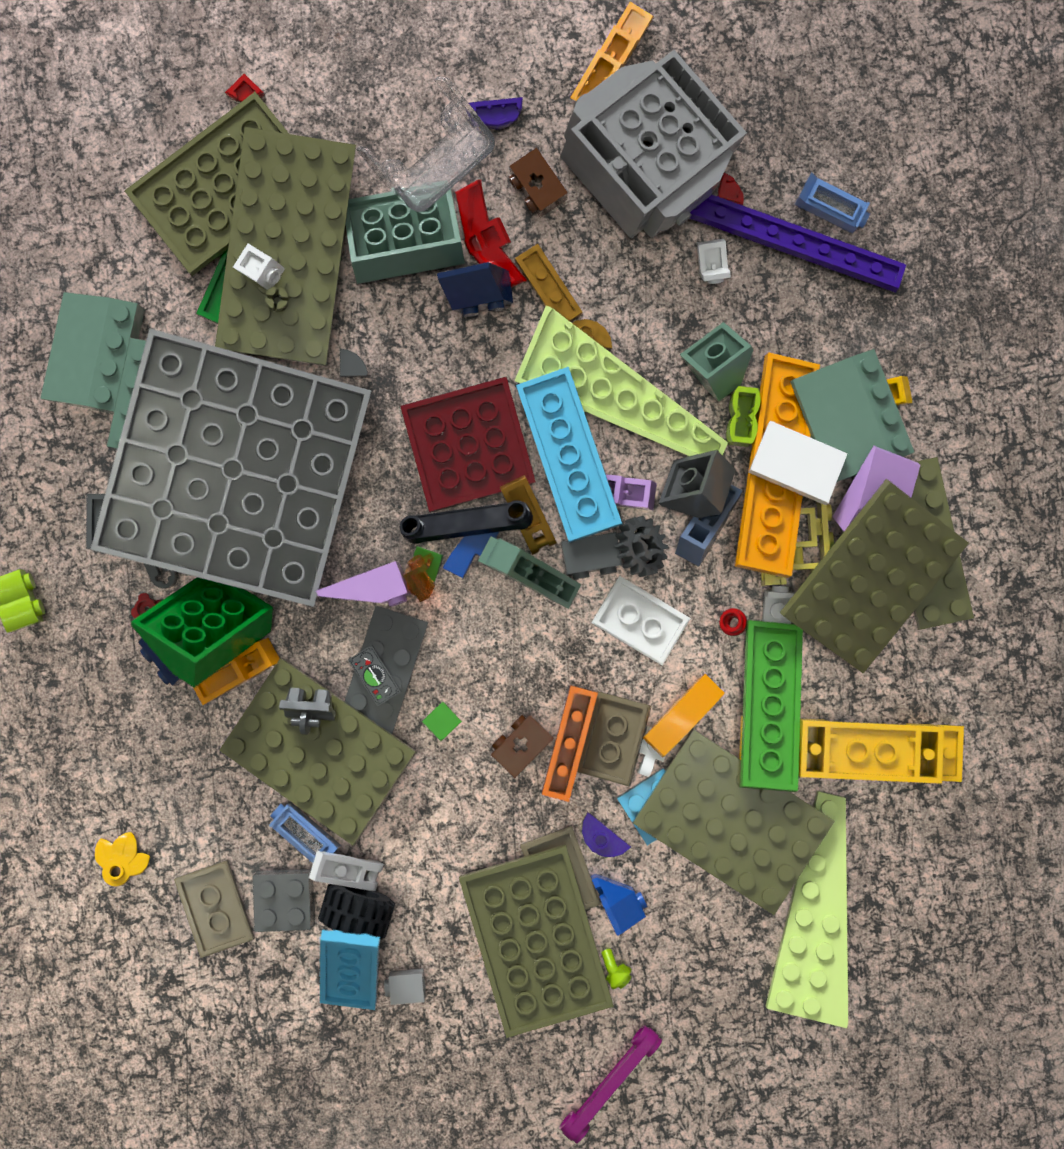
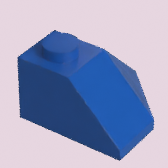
[591,874,648,936]

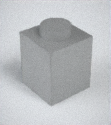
[384,968,426,1005]

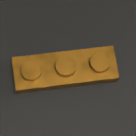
[515,244,583,322]

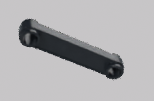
[399,500,533,544]

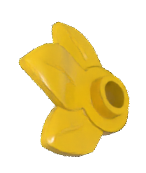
[95,832,150,887]

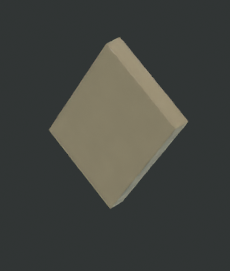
[577,691,651,787]
[520,825,601,910]
[174,860,255,958]

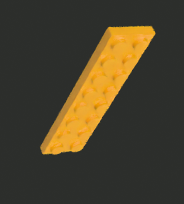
[735,352,820,578]

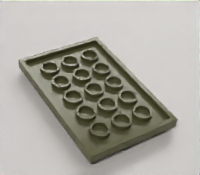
[124,92,289,276]
[780,479,969,673]
[219,658,417,846]
[632,729,835,915]
[459,845,614,1038]

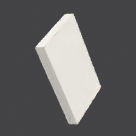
[748,421,848,505]
[591,576,691,665]

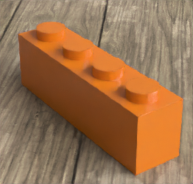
[542,685,598,802]

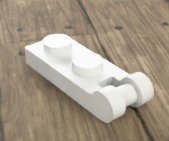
[309,851,384,891]

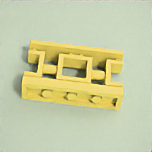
[761,502,834,586]

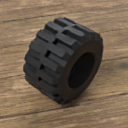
[318,884,395,939]

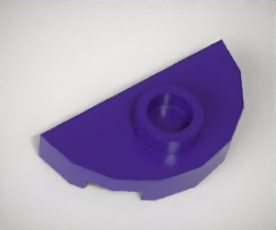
[468,97,523,130]
[582,811,631,857]

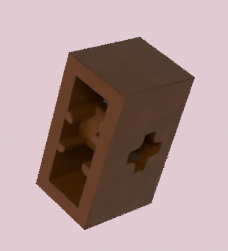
[508,148,568,218]
[491,714,554,778]

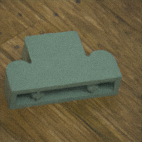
[478,536,581,609]

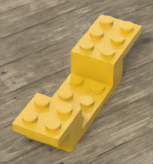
[739,716,964,784]

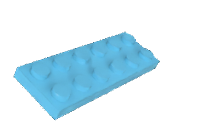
[516,367,623,543]

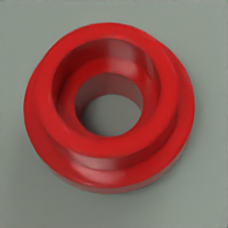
[719,608,747,636]

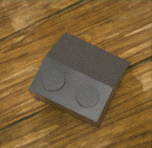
[659,450,736,518]

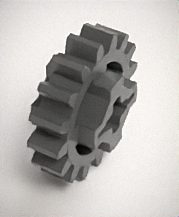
[615,516,668,577]

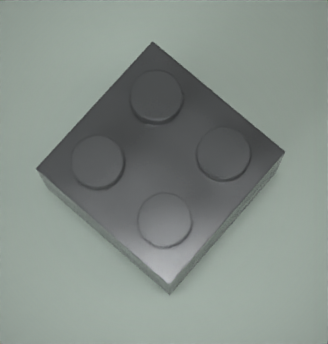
[252,869,315,932]

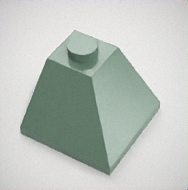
[680,322,753,401]

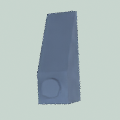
[675,485,743,566]

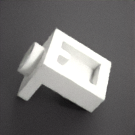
[233,244,285,290]
[762,585,795,624]

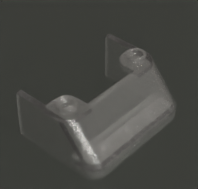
[356,76,495,212]

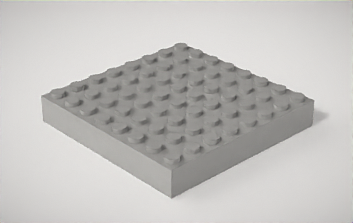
[90,328,371,607]

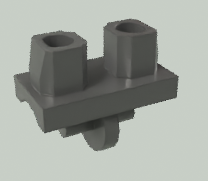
[279,688,336,735]

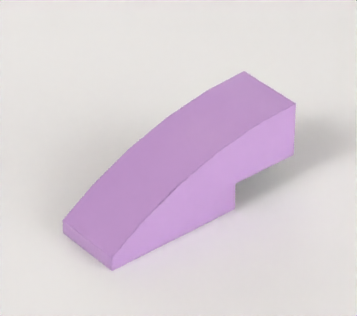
[606,474,657,510]

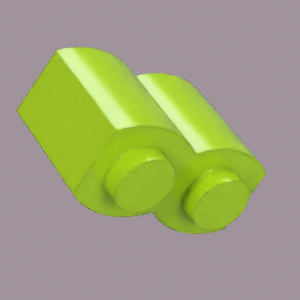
[726,386,761,447]
[0,569,45,633]

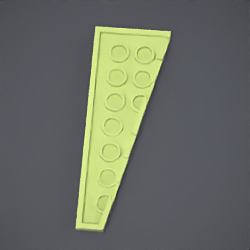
[515,305,728,456]
[766,791,848,1028]

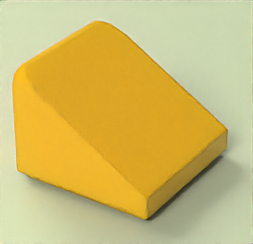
[886,376,913,406]

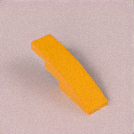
[570,2,654,101]

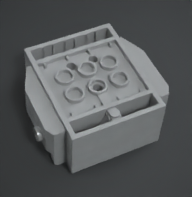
[560,50,747,239]

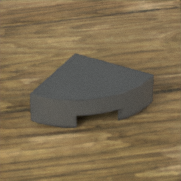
[340,349,368,378]

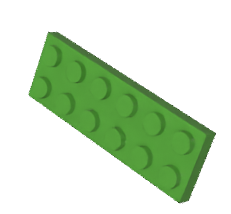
[740,620,803,792]

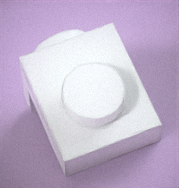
[697,239,731,284]

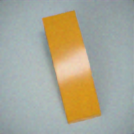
[193,638,280,705]
[643,674,725,758]

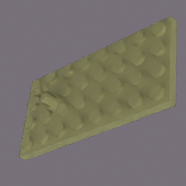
[215,127,356,366]

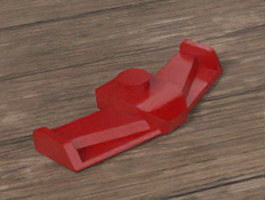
[455,179,528,289]

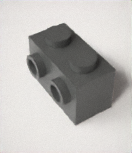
[561,532,622,580]

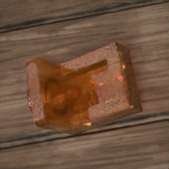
[403,553,435,602]

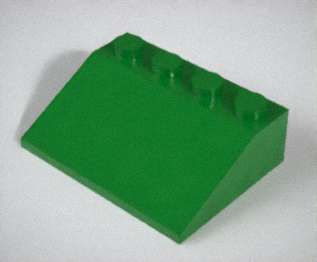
[131,577,273,688]

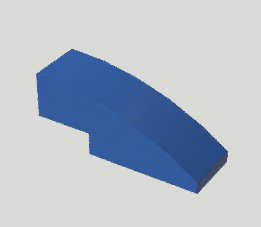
[443,532,499,579]

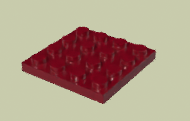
[400,376,536,513]

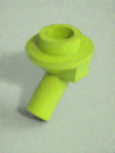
[601,949,632,989]

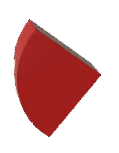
[225,74,265,103]
[717,173,744,206]

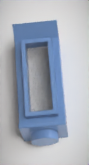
[794,172,870,234]
[269,802,340,863]

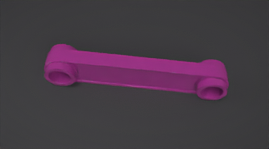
[559,1025,662,1144]

